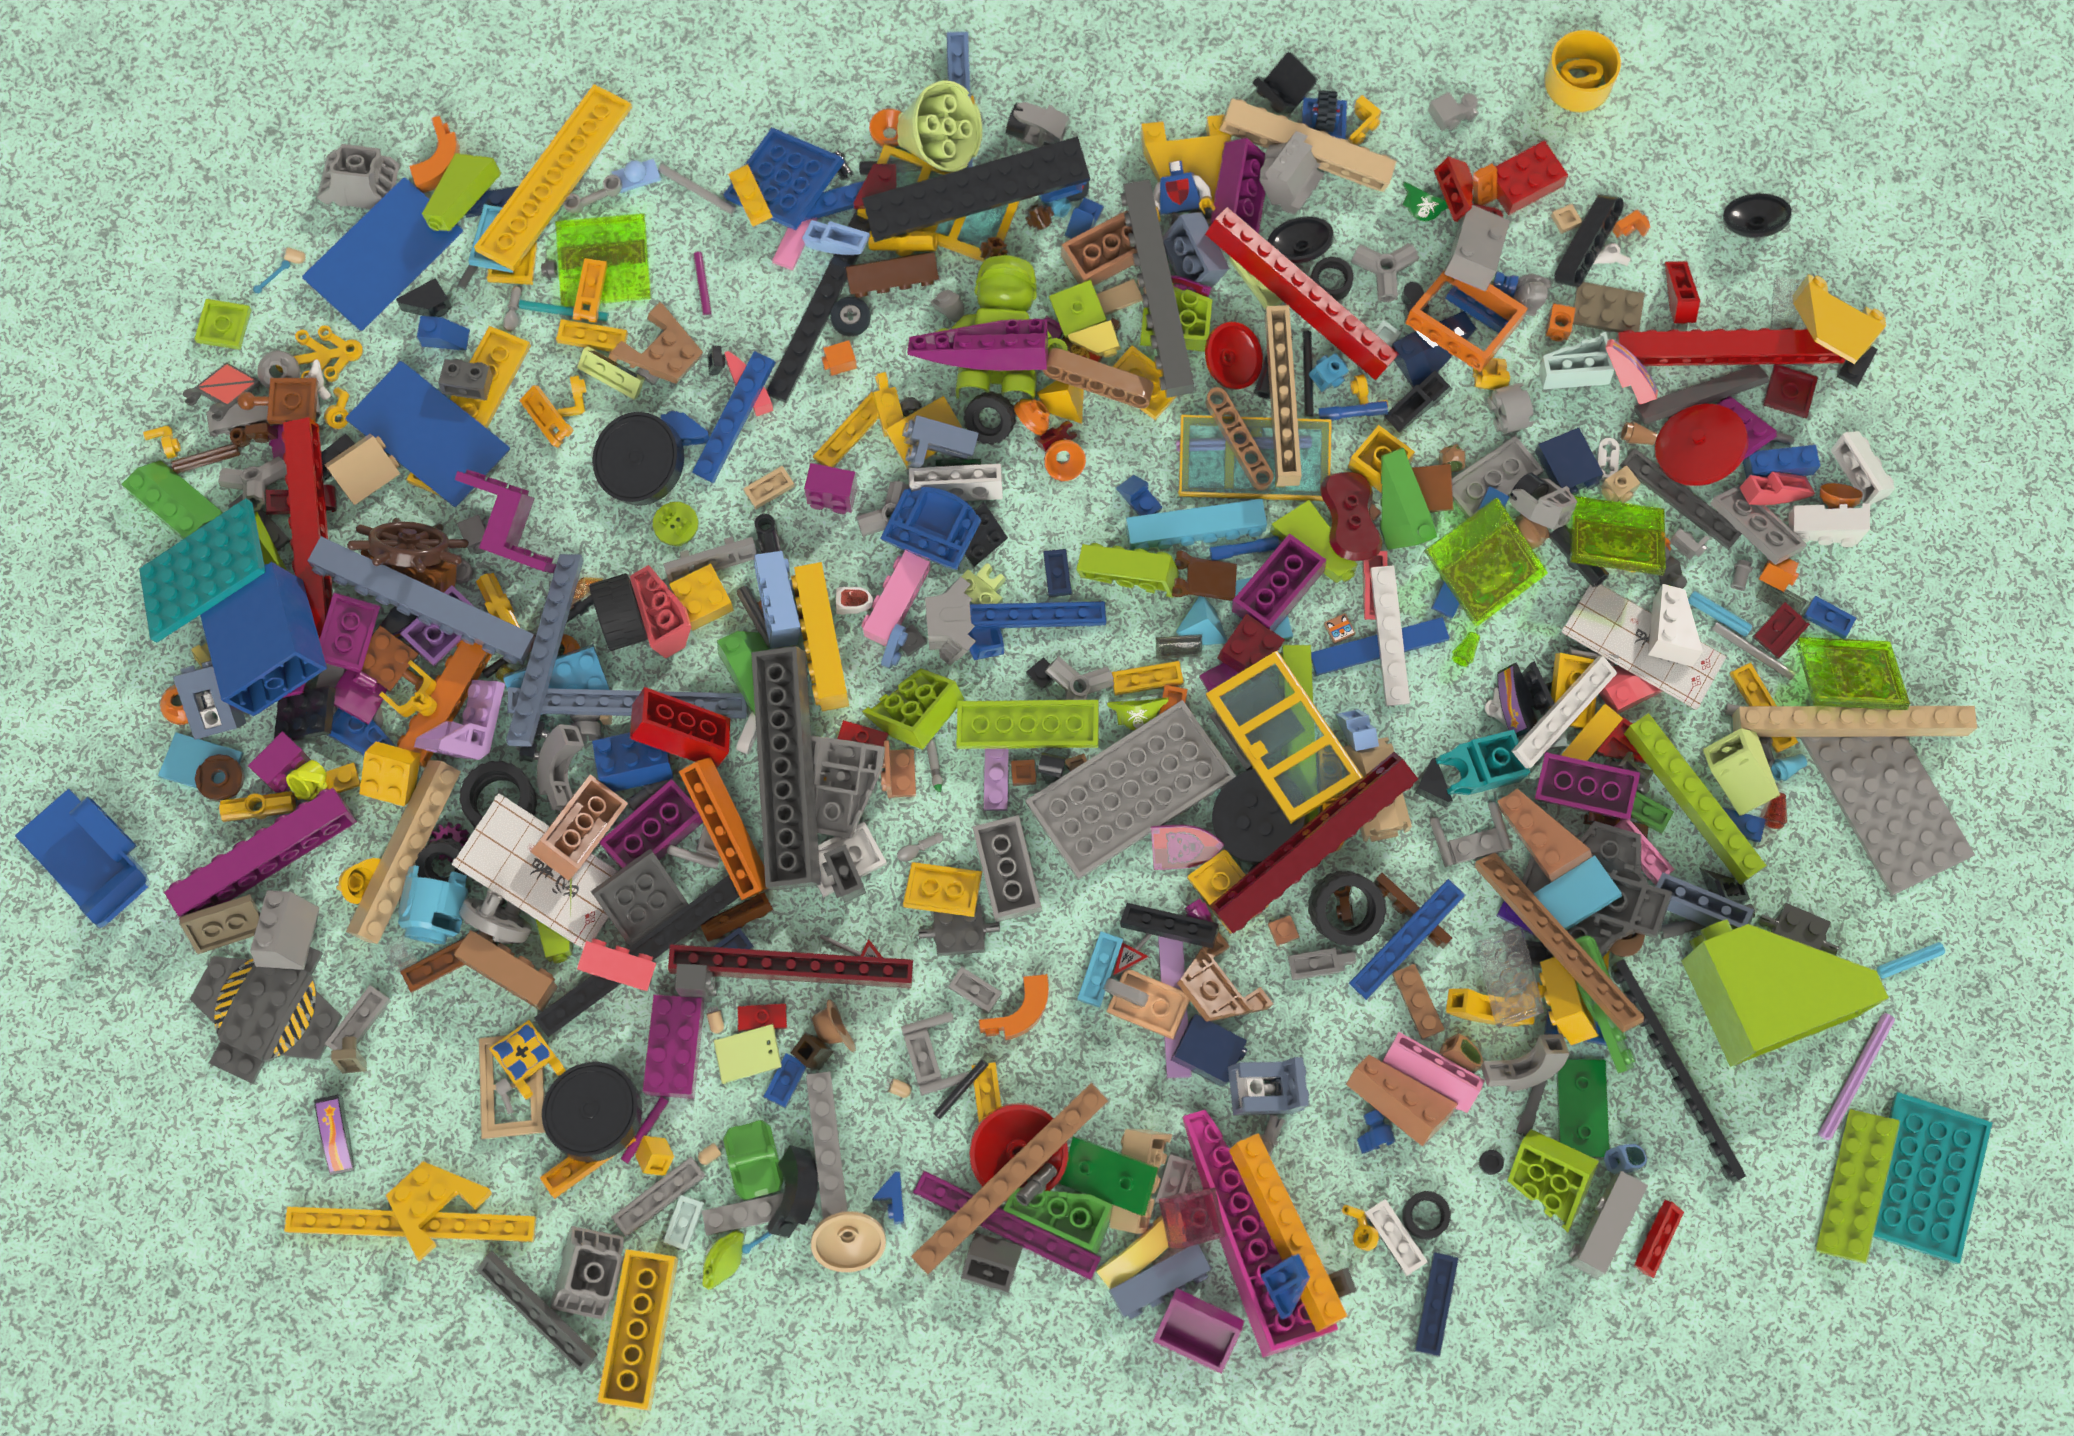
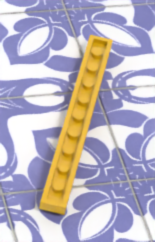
[284,1207,536,1242]

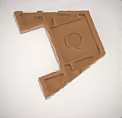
[609,302,703,384]
[1177,932,1273,1022]

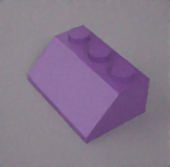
[401,586,473,666]

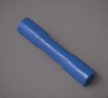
[1318,401,1388,420]
[1209,536,1280,561]

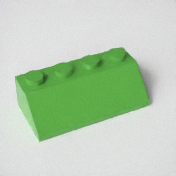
[121,460,223,539]

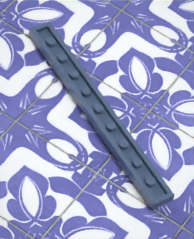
[506,554,584,747]
[507,687,747,719]

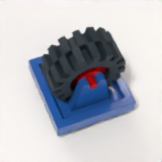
[1302,90,1347,140]

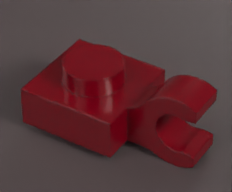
[1034,421,1077,452]

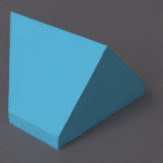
[1176,596,1228,646]

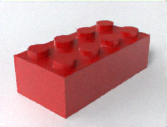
[630,687,731,769]

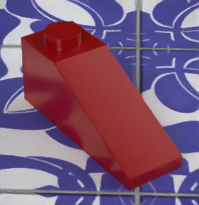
[1433,156,1473,222]
[1665,261,1700,324]

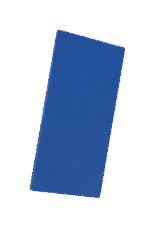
[302,177,463,331]
[345,361,510,507]

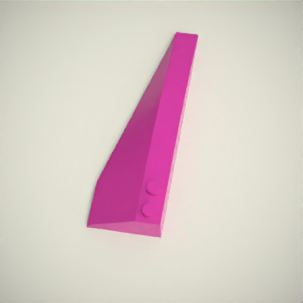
[1182,1109,1338,1358]

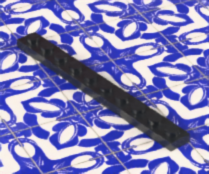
[767,209,871,403]
[534,875,740,1038]
[1611,959,1746,1183]

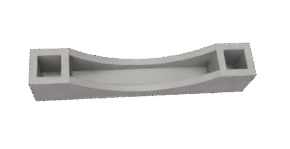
[806,1072,848,1220]

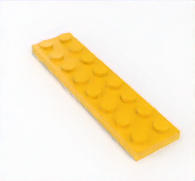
[407,326,531,497]

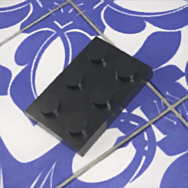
[274,686,336,741]

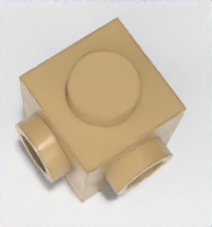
[1601,466,1640,505]

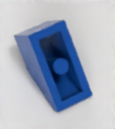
[417,316,470,351]
[661,411,709,446]

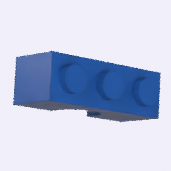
[1742,445,1821,479]

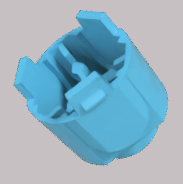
[398,865,468,944]

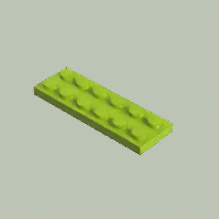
[956,700,1099,749]
[1816,1109,1900,1264]

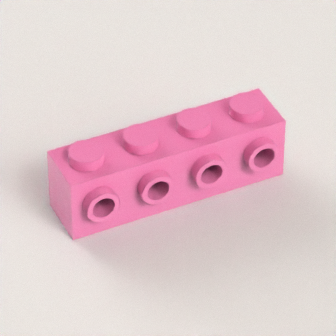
[861,550,931,646]
[1382,1032,1485,1113]

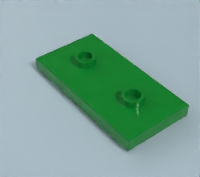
[1556,1059,1610,1158]
[1060,1136,1159,1216]

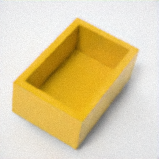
[1539,957,1598,1045]

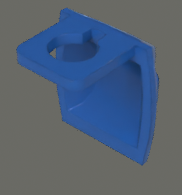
[968,628,1004,661]

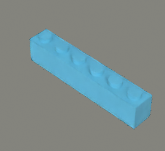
[1126,499,1267,551]

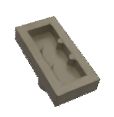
[331,1037,367,1074]

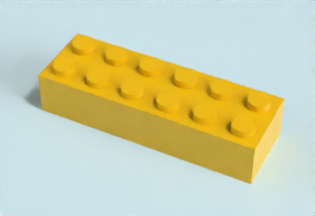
[791,562,849,712]
[597,1249,679,1411]

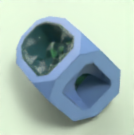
[1604,1144,1647,1174]

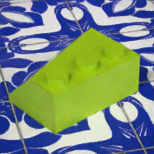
[1140,283,1212,352]
[862,668,964,750]
[1508,1129,1599,1232]

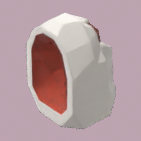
[836,587,873,615]

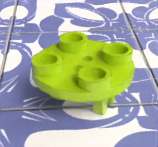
[652,502,699,547]

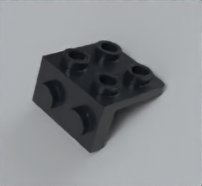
[1252,52,1318,114]

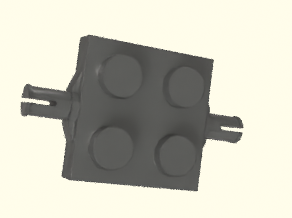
[1758,903,1839,955]
[918,904,1000,957]

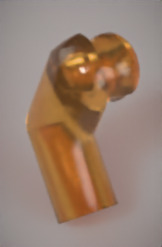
[574,577,604,599]

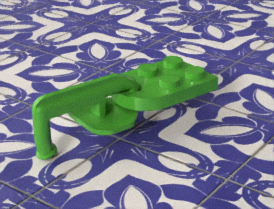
[1575,935,1636,1074]

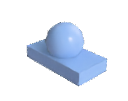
[612,159,661,193]

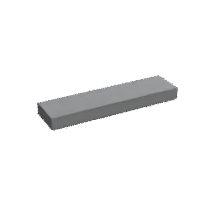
[611,1156,706,1237]

